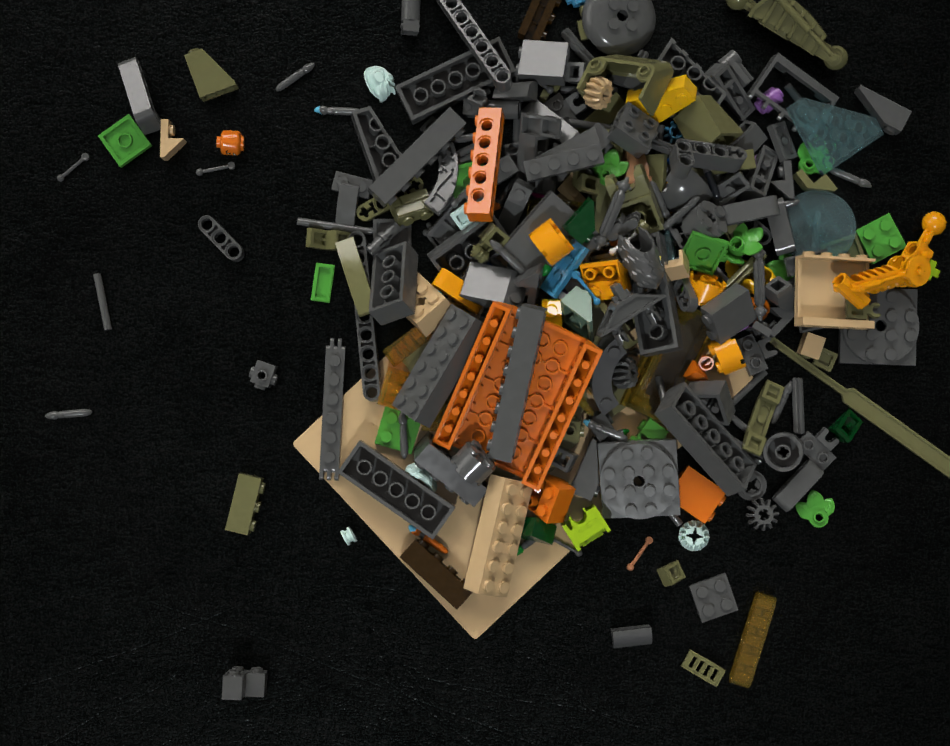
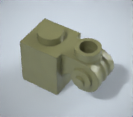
[470,222,510,263]

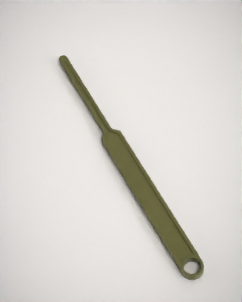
[769,337,950,479]

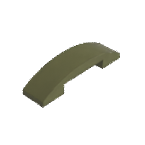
[742,380,785,457]

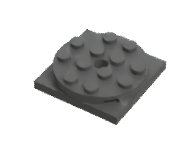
[838,288,919,366]
[598,438,681,519]

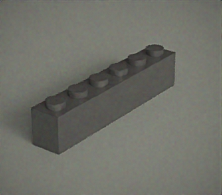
[368,107,466,207]

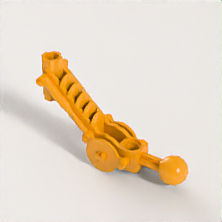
[832,211,947,309]

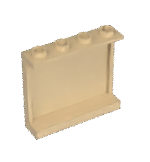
[794,251,876,330]

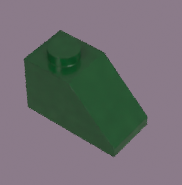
[562,197,595,245]

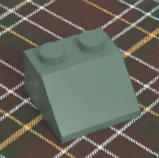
[560,286,594,343]

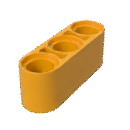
[431,268,483,315]

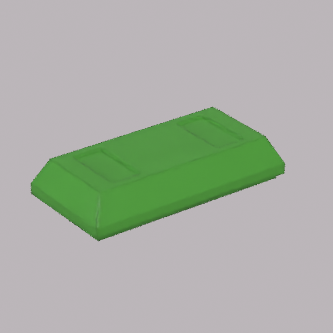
[311,263,335,303]

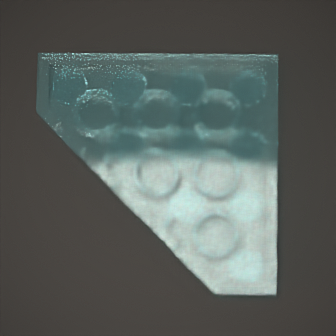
[786,98,884,175]

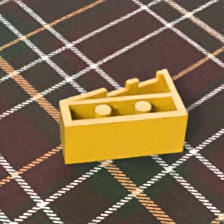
[625,74,697,123]

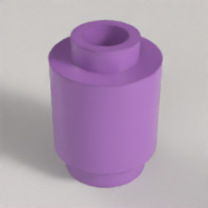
[754,87,784,114]

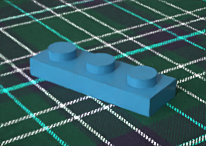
[540,239,590,300]

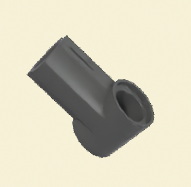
[716,50,754,88]

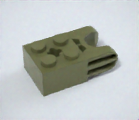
[605,164,664,238]

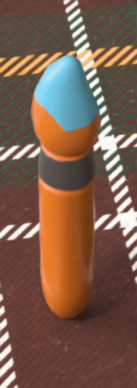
[408,525,448,554]

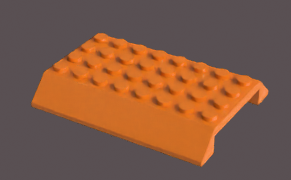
[432,301,603,491]

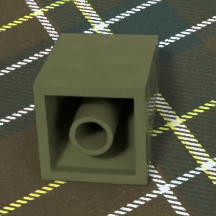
[673,94,744,145]

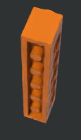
[464,107,505,222]

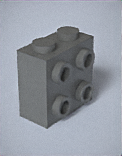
[607,101,659,159]

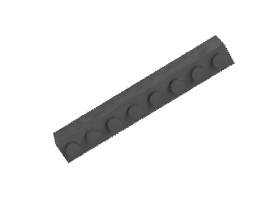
[486,303,548,463]

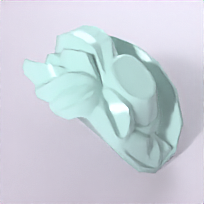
[364,66,396,103]
[405,463,437,492]

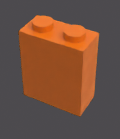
[678,465,726,524]

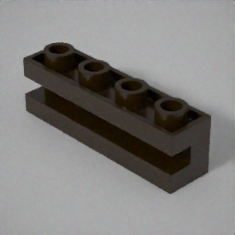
[517,0,562,41]
[400,539,473,609]

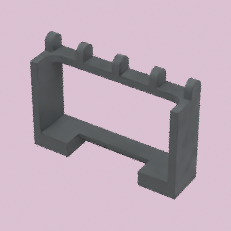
[747,53,839,142]

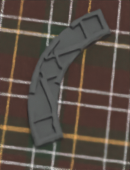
[420,115,458,216]

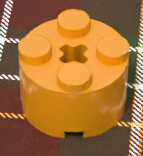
[529,218,574,266]
[682,270,727,306]
[707,338,746,376]

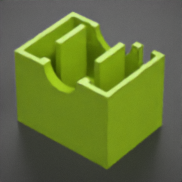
[561,504,611,551]

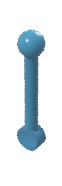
[572,270,601,305]

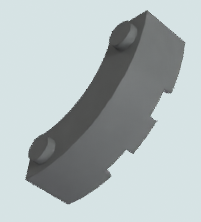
[589,332,627,415]

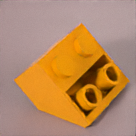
[579,259,632,301]

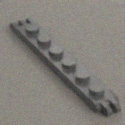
[319,338,346,481]

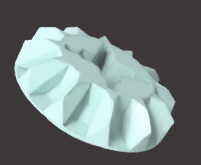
[678,520,710,551]

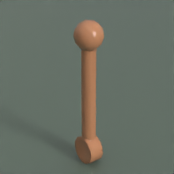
[627,536,653,571]

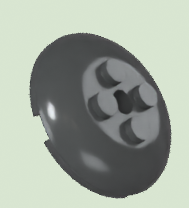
[582,0,656,56]

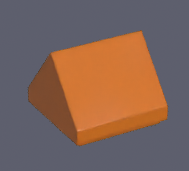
[683,360,708,382]

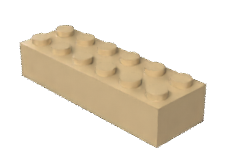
[463,474,532,598]

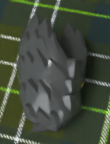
[617,226,665,294]

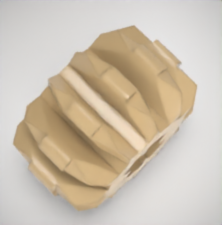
[583,76,614,110]

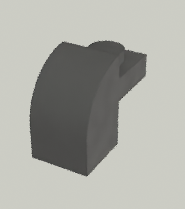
[765,276,795,310]

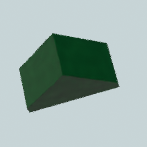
[828,408,863,443]
[521,517,557,545]

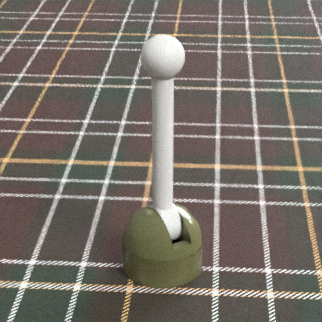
[609,219,651,256]

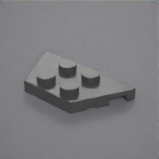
[426,182,470,240]

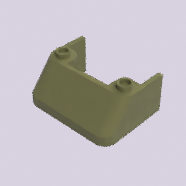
[576,54,674,116]

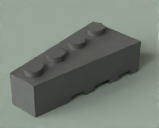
[351,106,402,182]

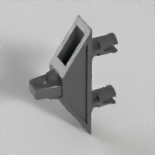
[595,282,668,346]

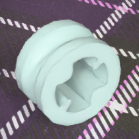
[340,526,357,546]

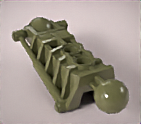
[726,0,848,70]

